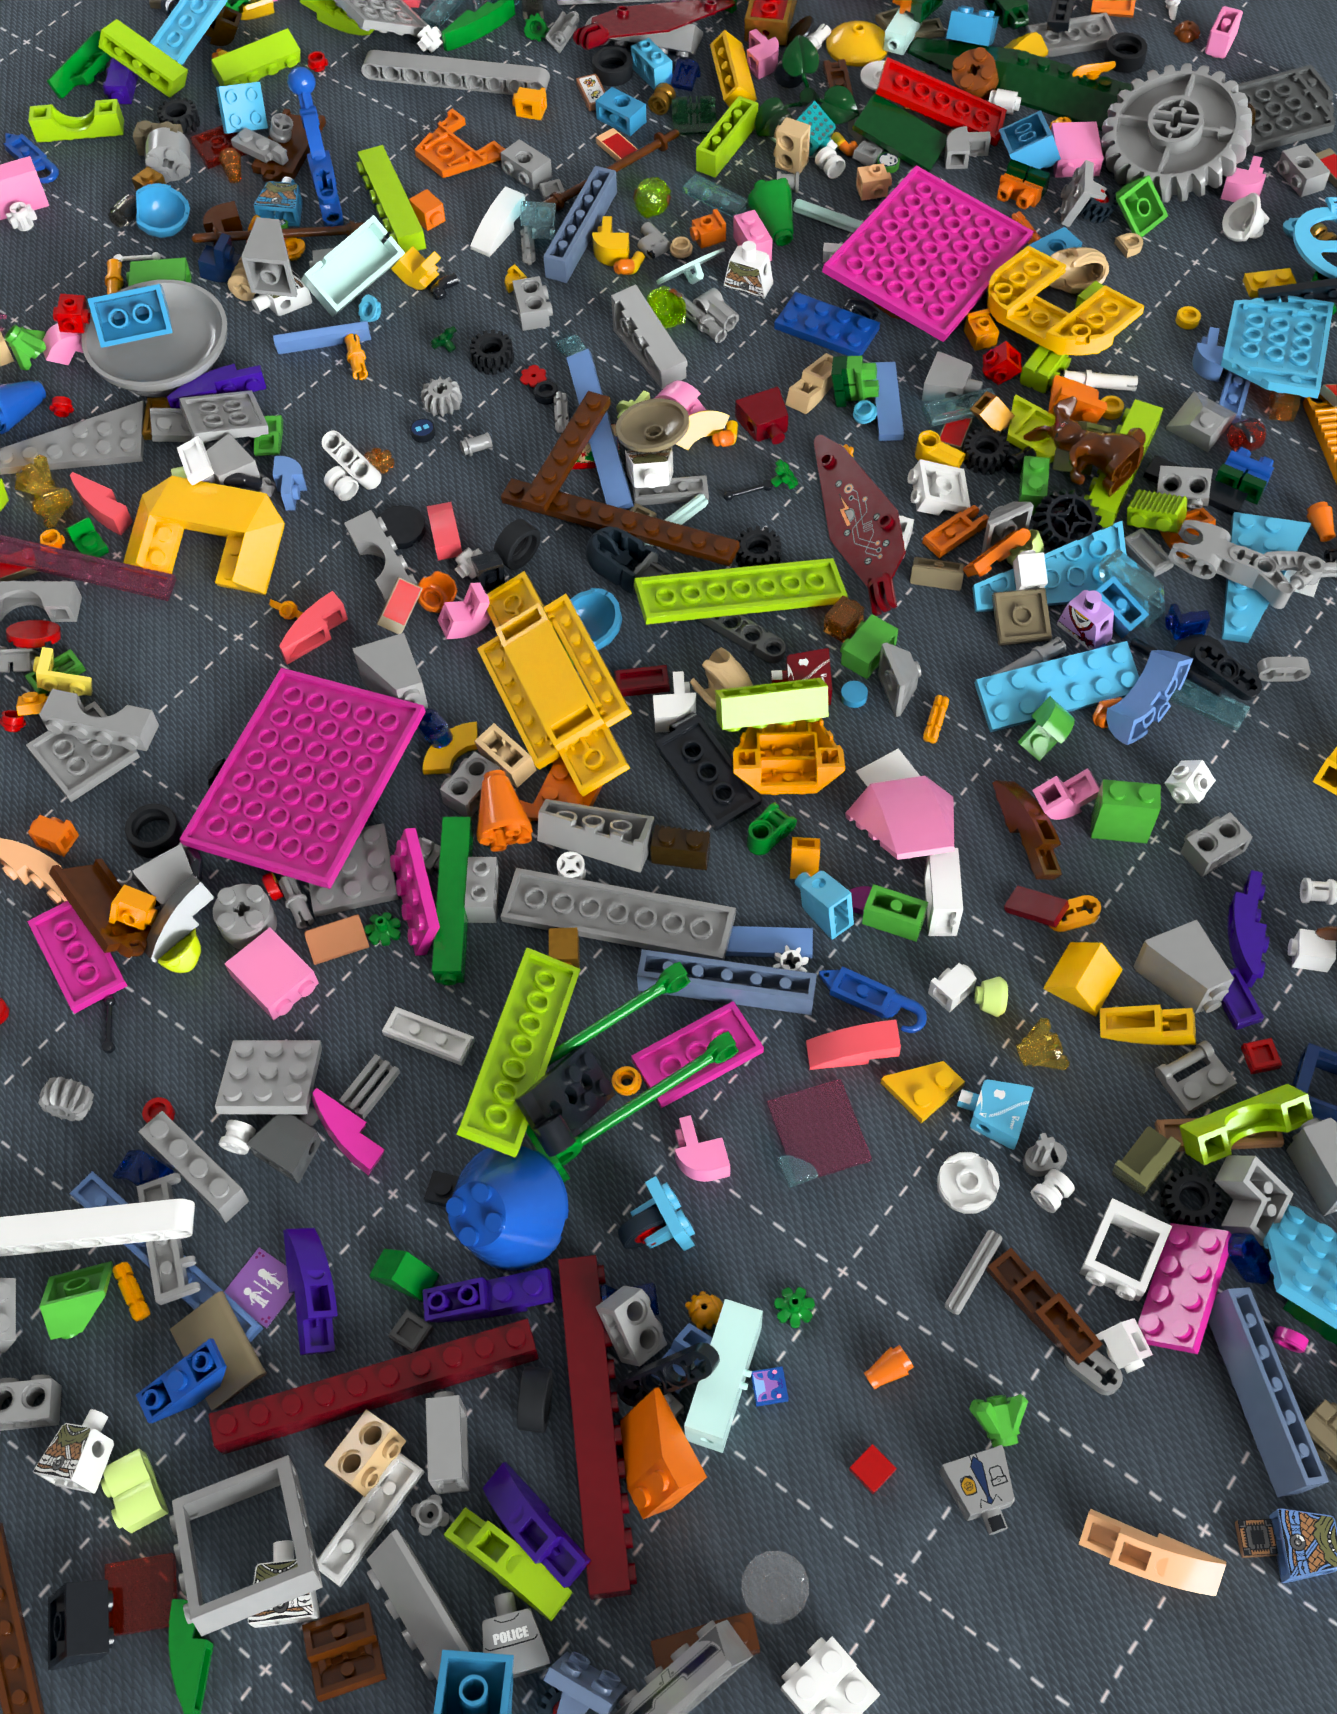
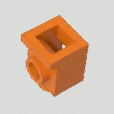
[690,209,726,249]
[28,815,79,857]

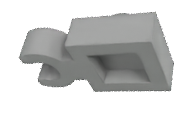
[852,140,884,166]

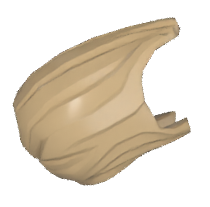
[1050,247,1109,294]
[690,647,753,710]

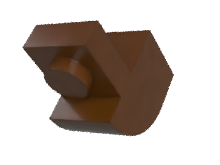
[203,201,243,246]

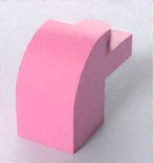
[747,29,779,80]
[1220,156,1267,202]
[42,323,83,365]
[654,381,706,415]
[438,583,491,639]
[1032,768,1100,820]
[675,1115,730,1182]

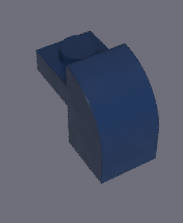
[198,233,242,282]

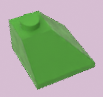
[1116,175,1168,237]
[39,1261,113,1340]

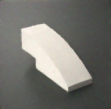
[470,186,526,257]

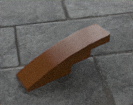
[986,1248,1103,1365]

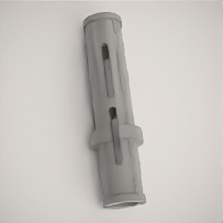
[671,293,727,343]
[991,637,1067,675]

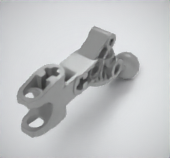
[1168,520,1337,609]

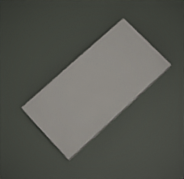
[1025,13,1118,58]

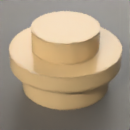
[670,237,693,259]

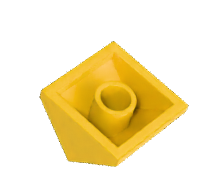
[1043,942,1123,1017]

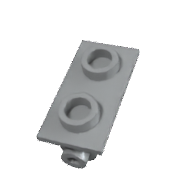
[545,11,579,54]
[0,646,41,673]

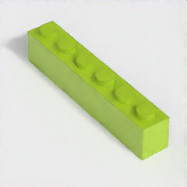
[356,145,426,253]
[1084,399,1163,528]

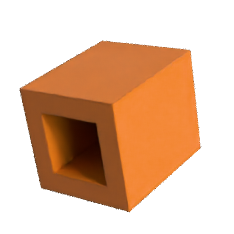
[409,189,446,231]

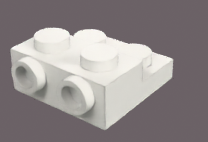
[908,459,971,516]
[781,1636,881,1714]

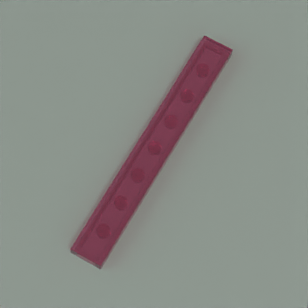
[0,535,177,601]

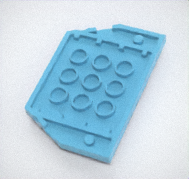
[1221,296,1334,399]
[1263,1205,1337,1329]

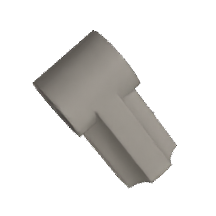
[693,288,739,332]

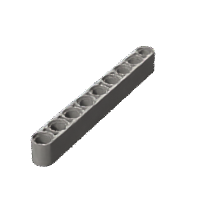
[361,50,550,95]

